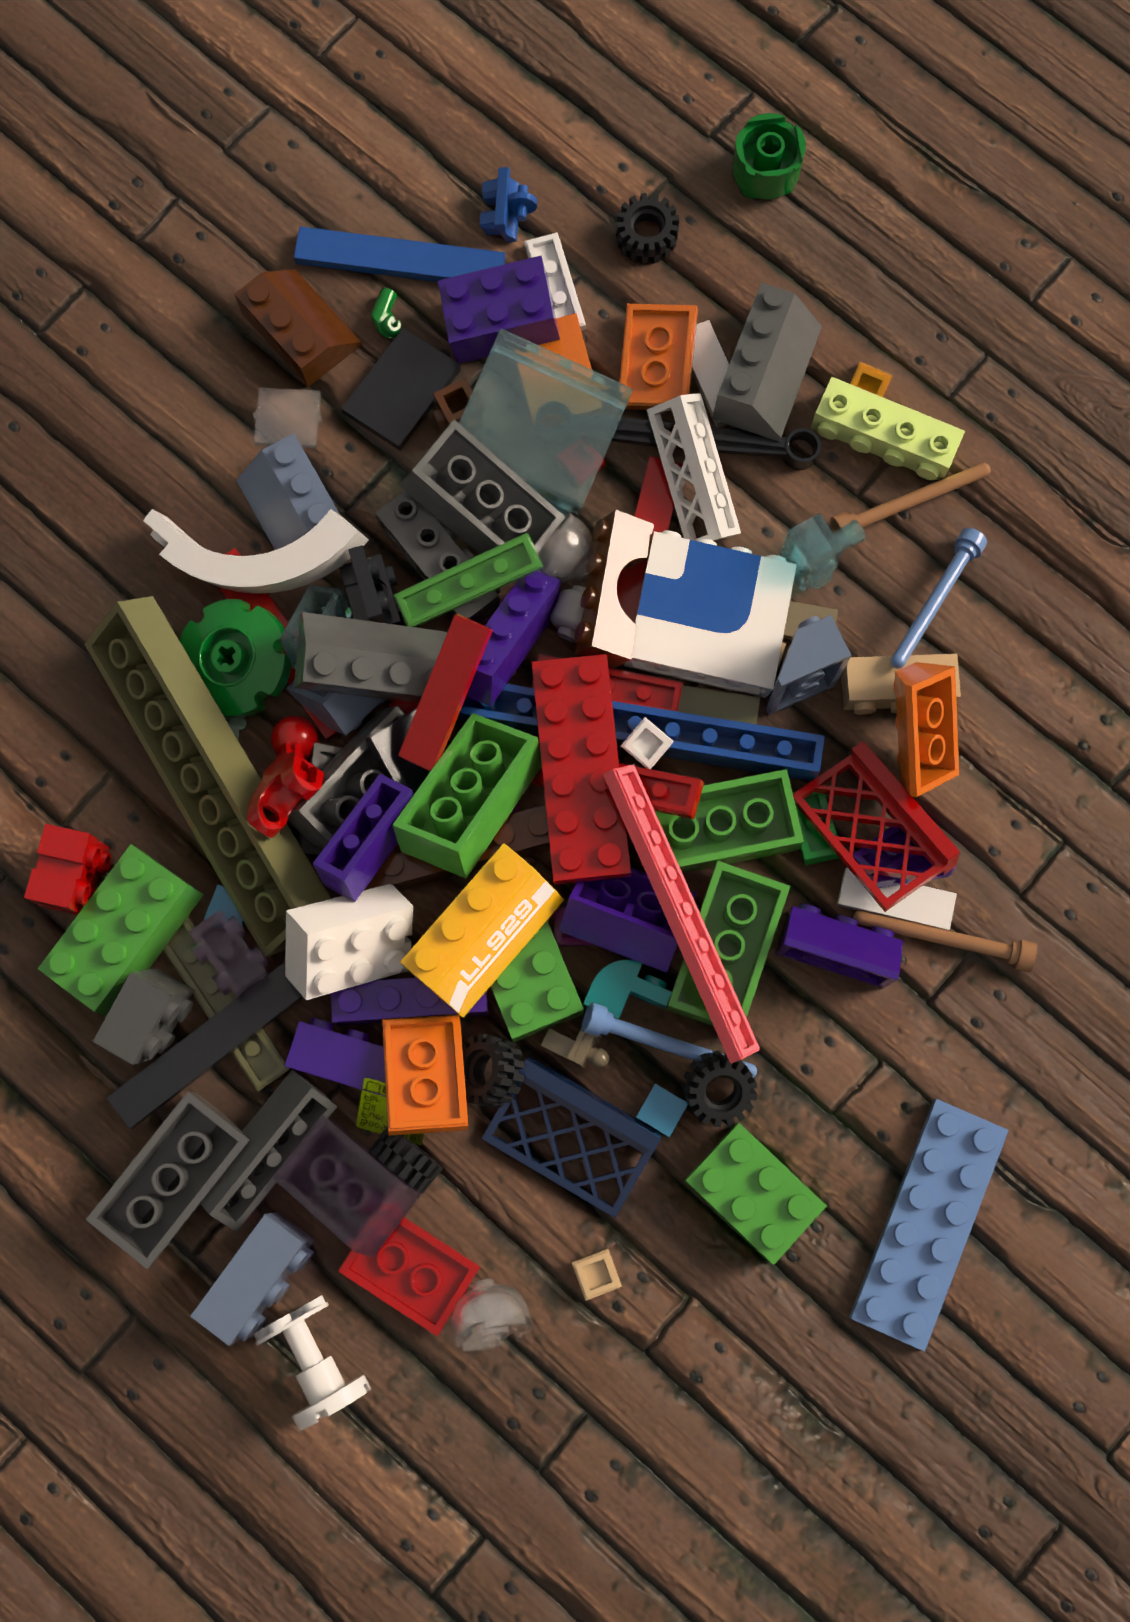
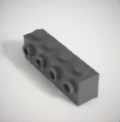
[375,491,501,623]
[200,1069,338,1232]

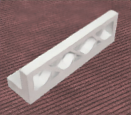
[647,393,741,541]

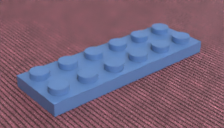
[849,1099,1009,1352]

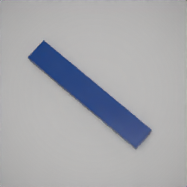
[294,226,506,282]

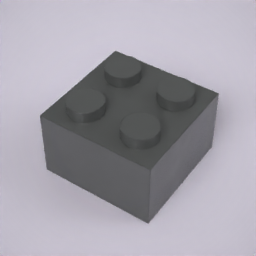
[93,968,195,1065]

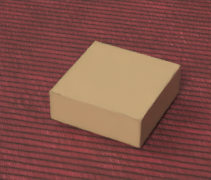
[572,1248,622,1301]

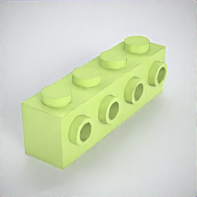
[811,377,965,481]

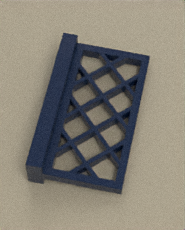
[482,1056,662,1218]

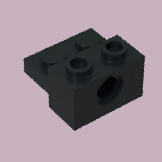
[339,545,404,626]

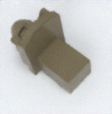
[541,1028,609,1069]

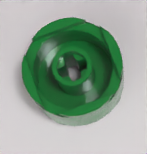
[732,113,806,199]

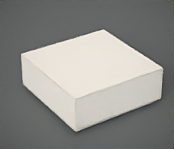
[621,717,674,769]

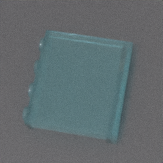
[459,328,633,515]

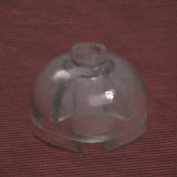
[537,513,594,585]
[451,1279,534,1352]

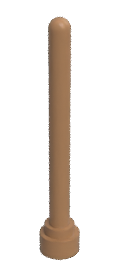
[830,463,991,544]
[853,910,1037,973]

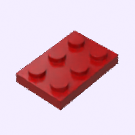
[338,1203,481,1337]

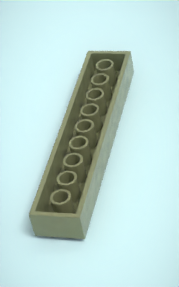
[85,596,331,957]

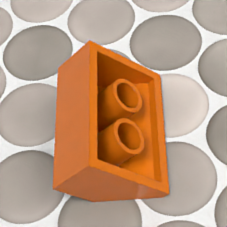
[894,662,959,797]

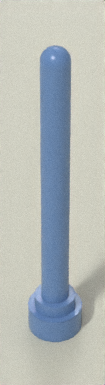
[891,528,987,669]
[581,1002,757,1078]

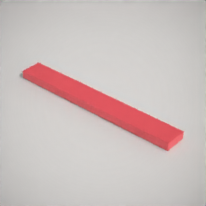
[603,765,760,1064]

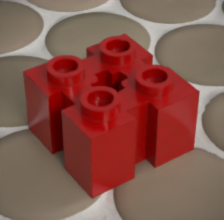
[24,824,111,916]

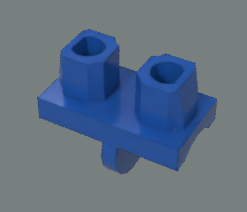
[480,167,537,243]

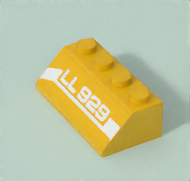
[400,843,565,1018]

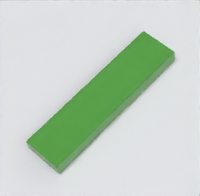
[394,533,544,627]

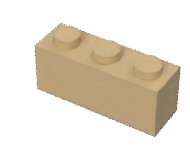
[841,654,961,715]

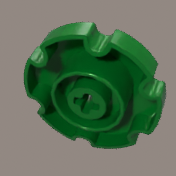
[179,599,292,718]

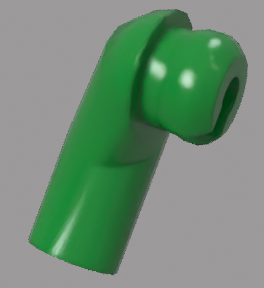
[370,288,402,338]

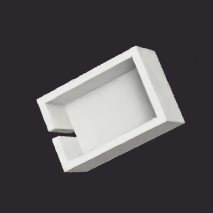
[285,884,413,1000]

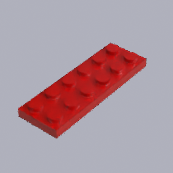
[532,654,631,885]

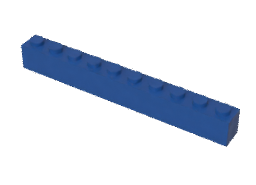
[456,684,825,781]

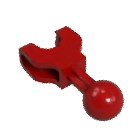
[247,716,324,838]

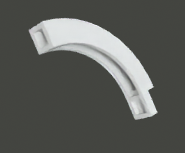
[143,509,369,594]

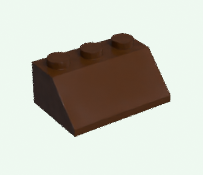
[234,269,362,387]

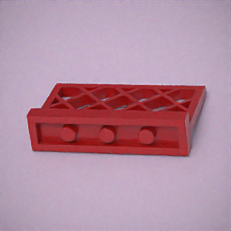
[793,741,960,912]

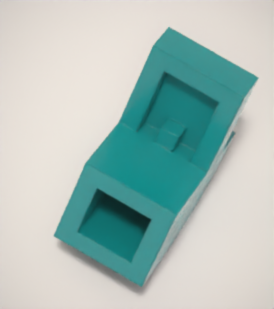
[583,959,672,1019]

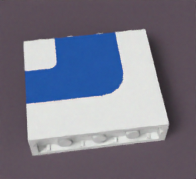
[624,530,797,698]

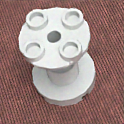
[253,1295,371,1431]

